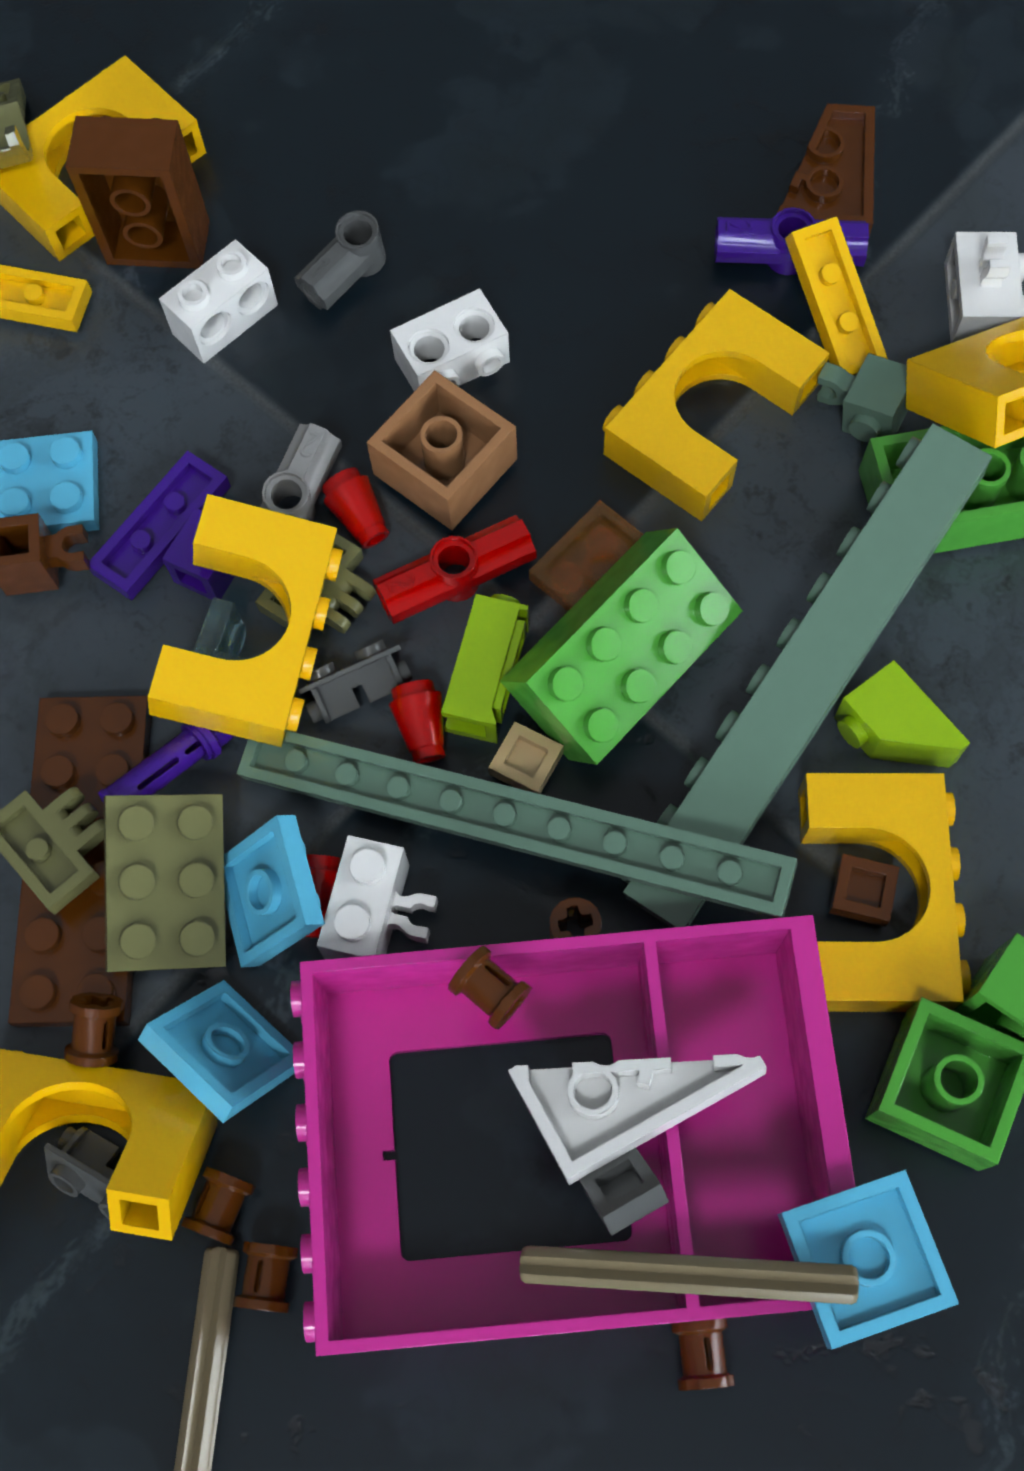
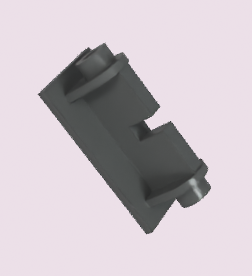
[298,639,413,724]
[44,1126,120,1219]

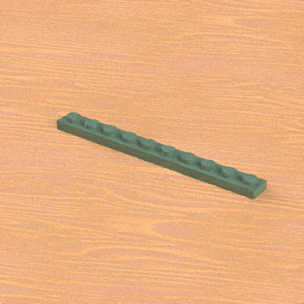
[236,730,798,918]

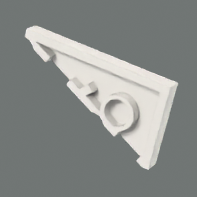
[508,1054,767,1185]

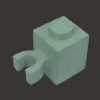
[817,353,908,442]

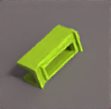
[441,594,529,744]

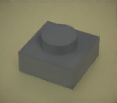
[579,1148,669,1236]

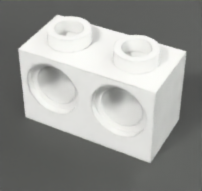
[159,239,278,363]
[390,288,510,391]

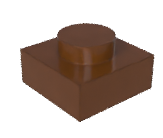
[829,854,900,927]

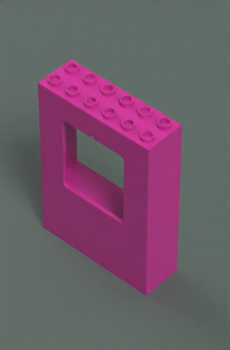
[290,915,856,1357]

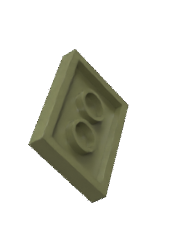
[103,794,226,972]

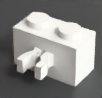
[944,232,1024,343]
[317,835,438,959]

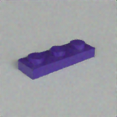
[89,450,231,601]

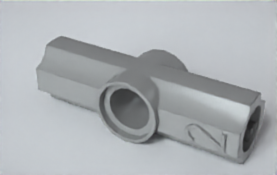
[260,423,342,521]

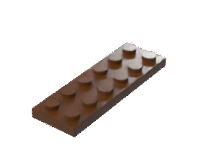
[8,696,152,1027]

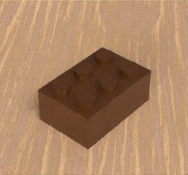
[65,116,210,269]

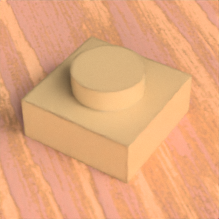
[488,722,564,794]

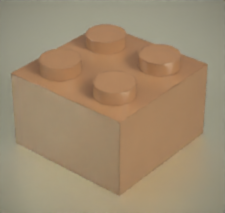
[366,370,517,530]

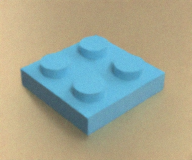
[0,430,100,535]
[224,815,325,968]
[138,980,294,1123]
[777,1170,959,1350]

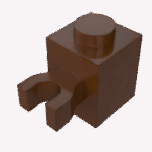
[0,513,90,596]

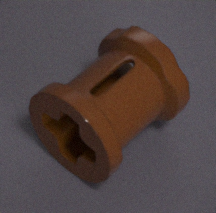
[550,897,602,939]
[448,946,532,1029]
[64,992,124,1068]
[181,1166,256,1246]
[233,1241,299,1313]
[671,1318,735,1391]

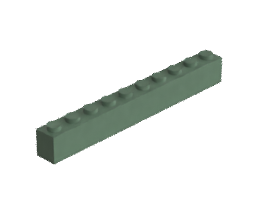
[621,423,992,928]

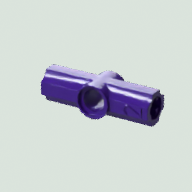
[714,207,869,276]

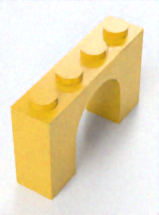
[0,55,207,262]
[602,289,830,522]
[906,317,1024,448]
[148,494,343,747]
[798,773,971,1012]
[0,1049,218,1241]

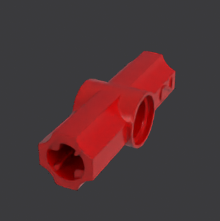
[373,515,537,624]

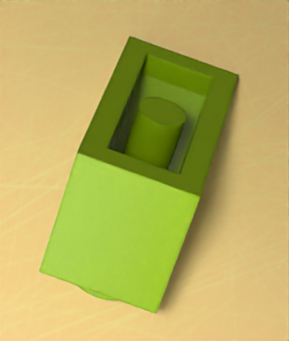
[834,660,970,768]

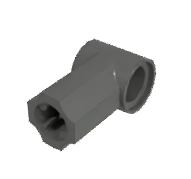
[294,210,386,310]

